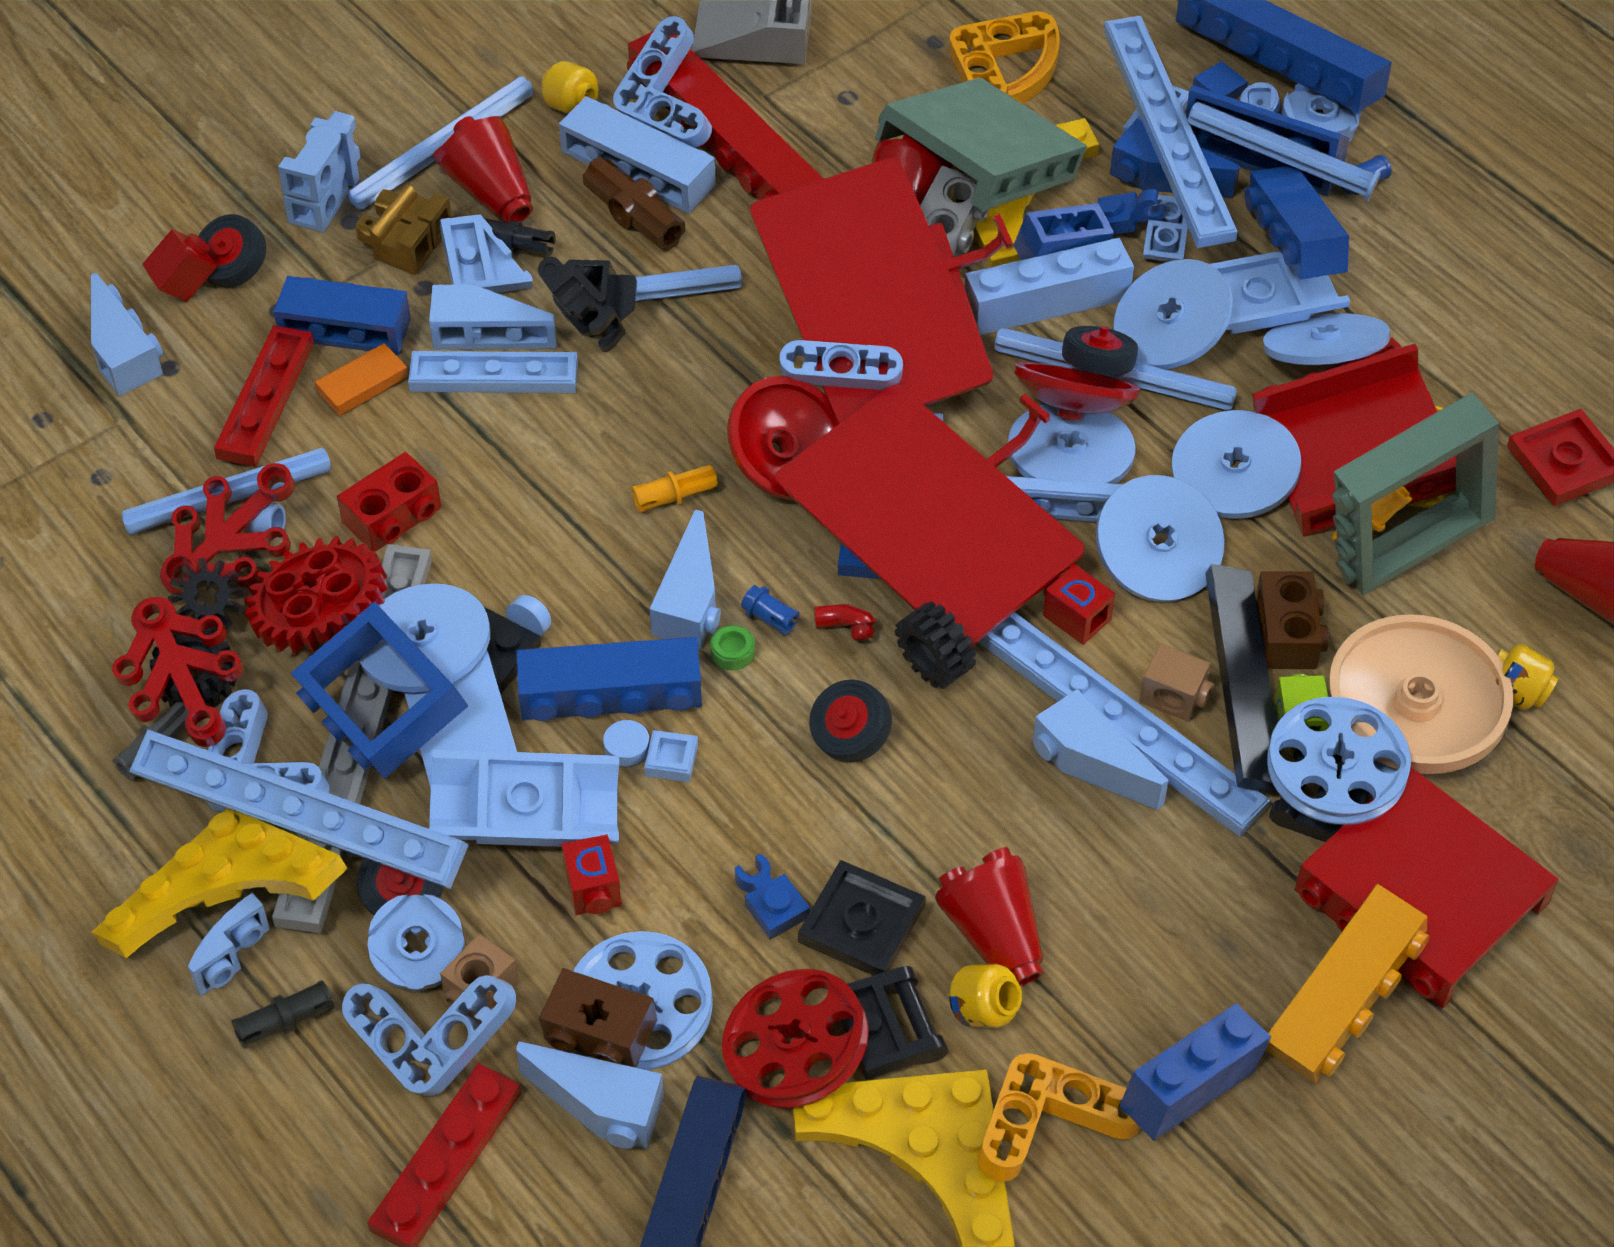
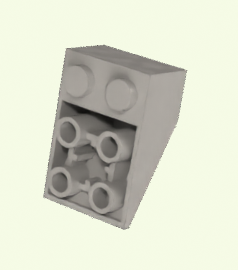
[692,0,812,64]

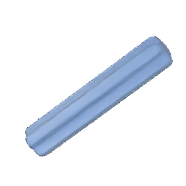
[635,265,742,302]

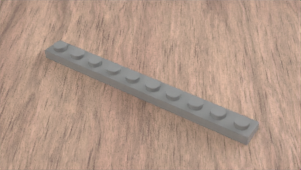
[272,544,432,934]

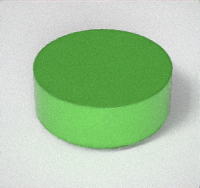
[710,625,755,670]

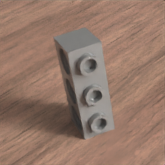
[920,166,989,257]

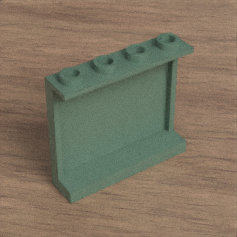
[875,77,1087,211]

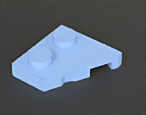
[440,214,533,293]

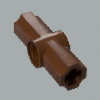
[583,157,685,250]

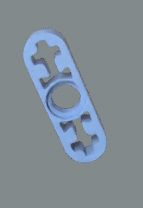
[780,340,903,390]

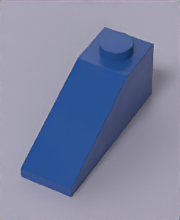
[1110,119,1240,198]

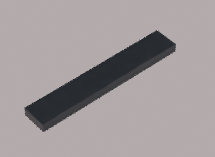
[1205,564,1282,794]

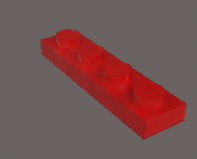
[214,325,314,467]
[367,1063,521,1247]

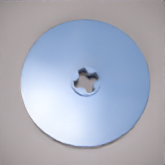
[1114,259,1233,369]
[1263,313,1390,365]
[1008,404,1135,484]
[1172,410,1301,519]
[1096,475,1224,603]
[359,584,491,693]

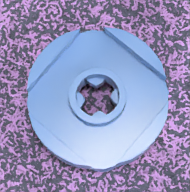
[1282,84,1361,142]
[367,894,465,993]

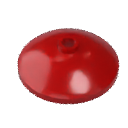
[1014,362,1140,420]
[727,376,838,500]

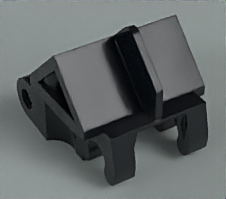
[538,257,637,352]

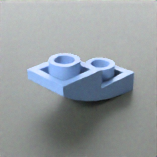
[1143,194,1188,262]
[188,893,270,996]

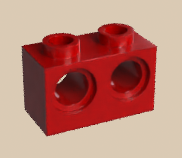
[336,451,442,551]

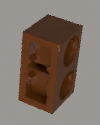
[1256,571,1329,669]

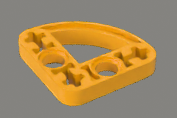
[949,11,1060,104]

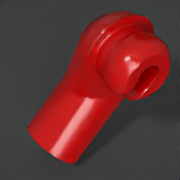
[814,604,876,640]

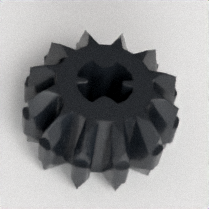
[168,558,245,634]

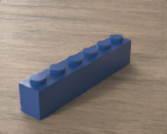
[1176,0,1392,113]

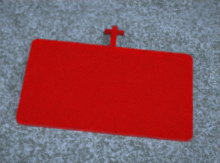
[750,157,1013,424]
[775,384,1084,647]

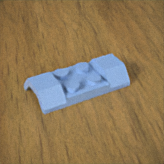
[1175,251,1350,335]
[429,749,619,847]

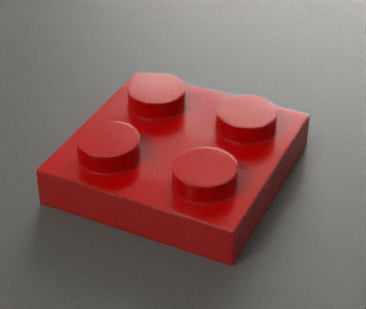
[1507,408,1614,506]

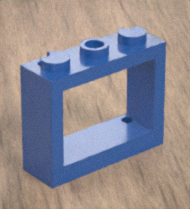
[291,602,468,779]

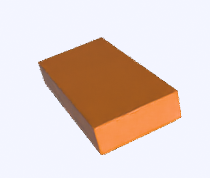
[315,343,409,416]

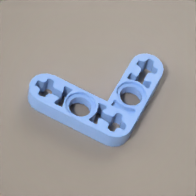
[613,16,712,148]
[204,689,330,812]
[342,975,516,1097]

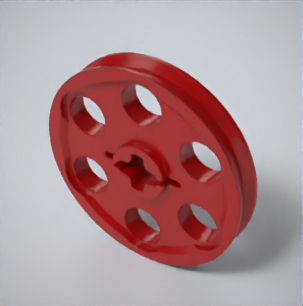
[722,969,869,1108]

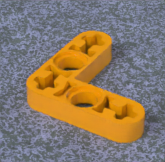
[977,1053,1141,1182]

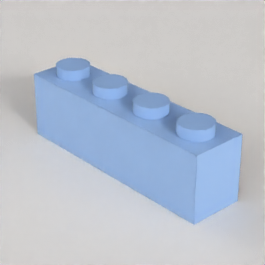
[559,96,716,214]
[964,238,1134,335]

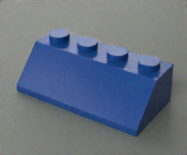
[1186,85,1350,197]

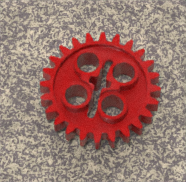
[244,536,388,654]

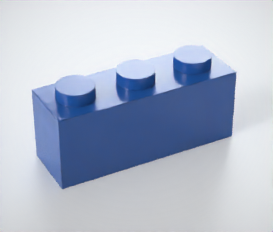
[273,276,411,355]
[1120,1003,1271,1141]

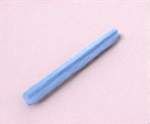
[347,76,533,210]
[994,328,1236,411]

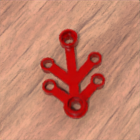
[160,463,295,594]
[112,596,243,747]

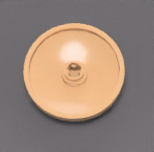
[1327,614,1513,774]

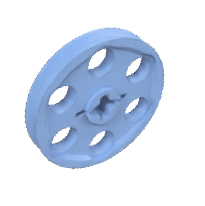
[1267,697,1411,825]
[574,931,713,1070]

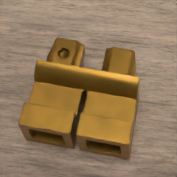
[355,184,452,275]

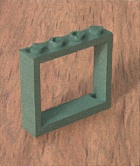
[1332,392,1499,595]

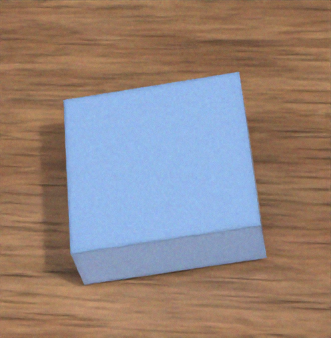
[644,730,698,783]

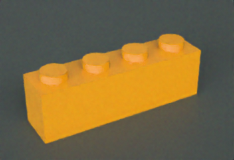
[1266,884,1430,1084]

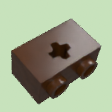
[539,968,658,1068]

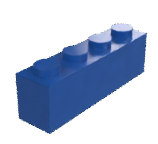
[1244,166,1349,280]
[517,637,702,721]

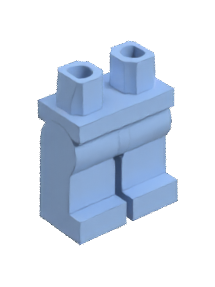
[278,111,360,232]

